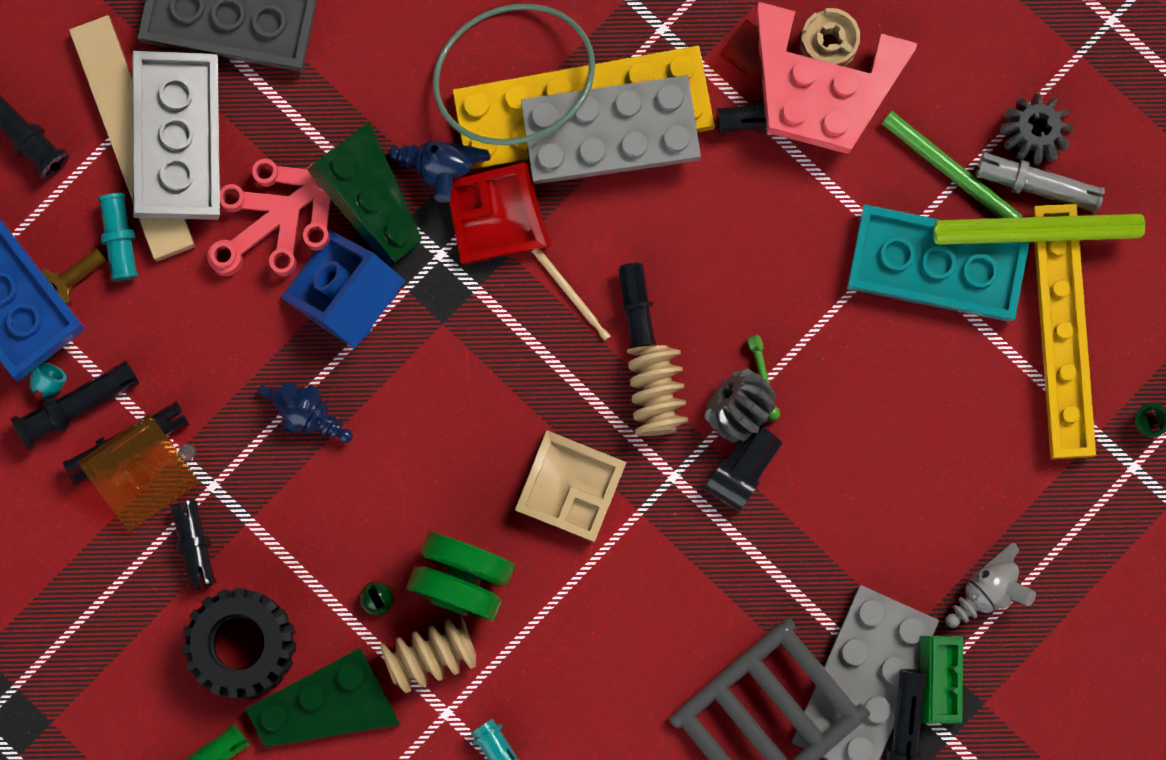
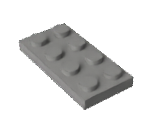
[132,51,220,220]
[521,75,701,185]
[790,585,939,760]

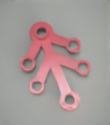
[207,159,331,276]

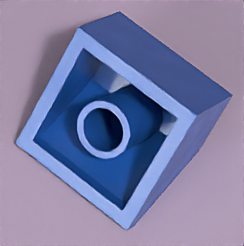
[281,230,406,348]

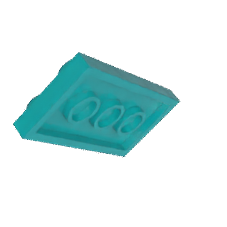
[847,204,1029,322]

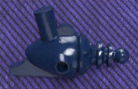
[388,141,491,203]
[257,382,353,443]

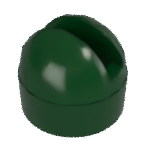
[1135,403,1166,438]
[359,581,395,616]

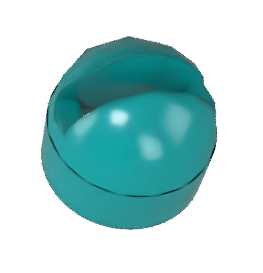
[29,362,67,399]

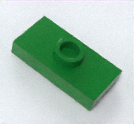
[920,636,963,724]

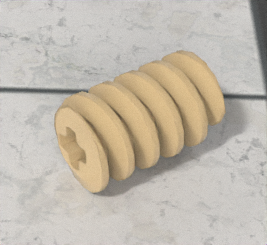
[627,345,688,436]
[380,615,476,693]

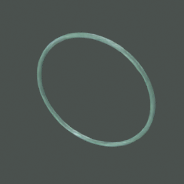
[433,4,595,145]

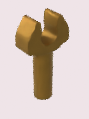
[42,248,107,306]

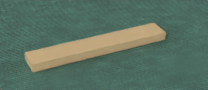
[69,15,196,262]

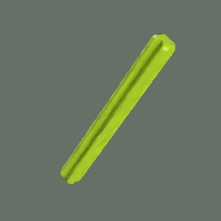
[933,214,1145,245]

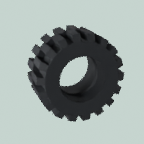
[182,588,297,699]

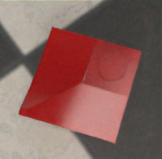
[449,162,552,264]

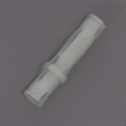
[975,151,1105,214]

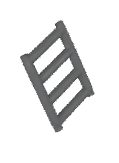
[669,617,870,760]

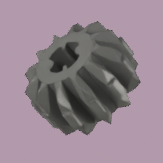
[1000,93,1074,166]
[704,368,777,443]

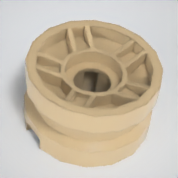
[800,8,860,67]

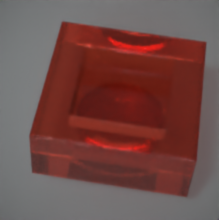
[720,19,762,80]

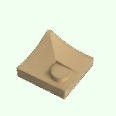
[515,430,627,542]

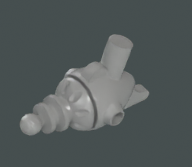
[945,543,1036,628]

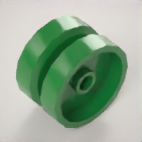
[406,531,516,622]

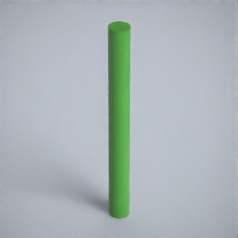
[882,111,1023,218]

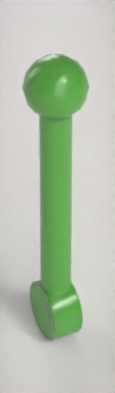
[748,335,780,422]

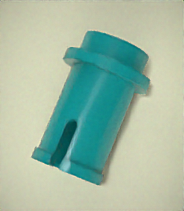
[471,719,520,760]

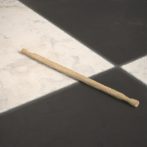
[532,249,611,341]

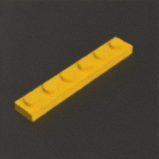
[1032,204,1096,459]

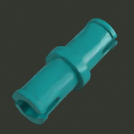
[98,193,138,281]

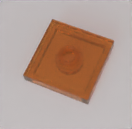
[79,413,200,531]

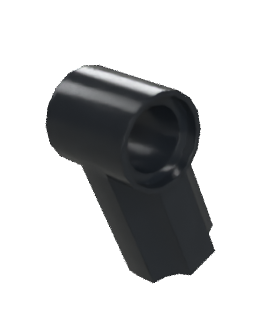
[703,426,783,513]

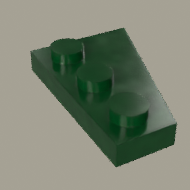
[307,121,422,267]
[246,648,401,747]

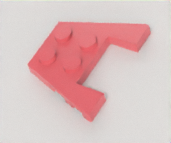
[755,2,917,154]

